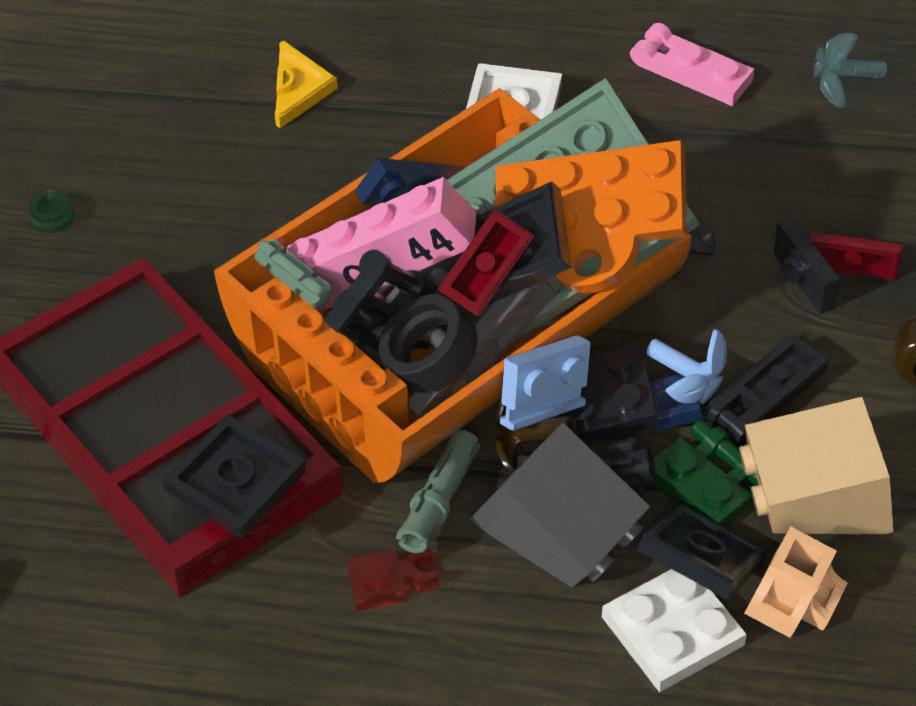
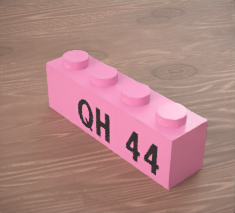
[286,177,476,313]

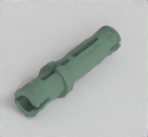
[396,430,480,553]

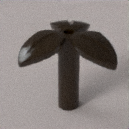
[495,396,577,473]

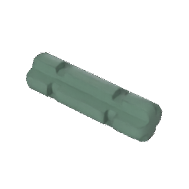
[254,239,333,308]

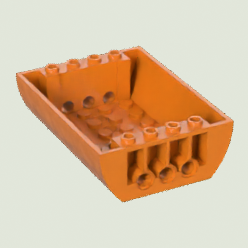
[214,88,692,483]

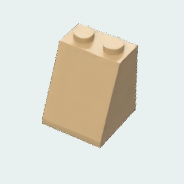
[739,397,894,534]

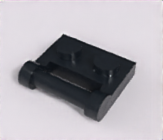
[323,249,430,351]

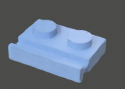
[500,335,591,431]

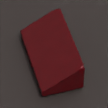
[437,209,535,318]
[809,232,903,280]

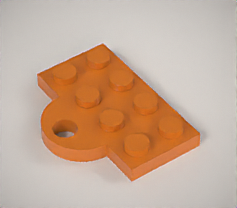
[495,140,687,293]

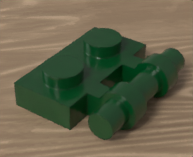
[654,419,758,527]

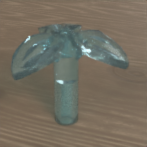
[814,33,887,108]

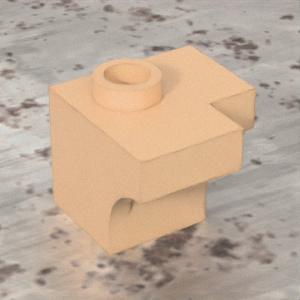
[745,526,848,638]

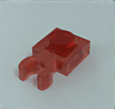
[346,548,439,611]

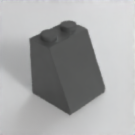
[469,423,650,588]

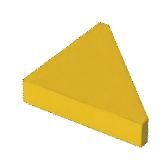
[275,41,338,129]

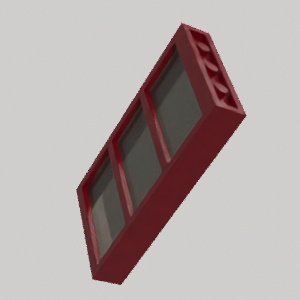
[0,257,343,598]

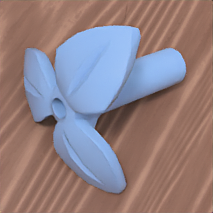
[646,329,727,405]

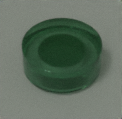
[28,190,75,233]

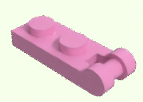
[630,23,754,106]

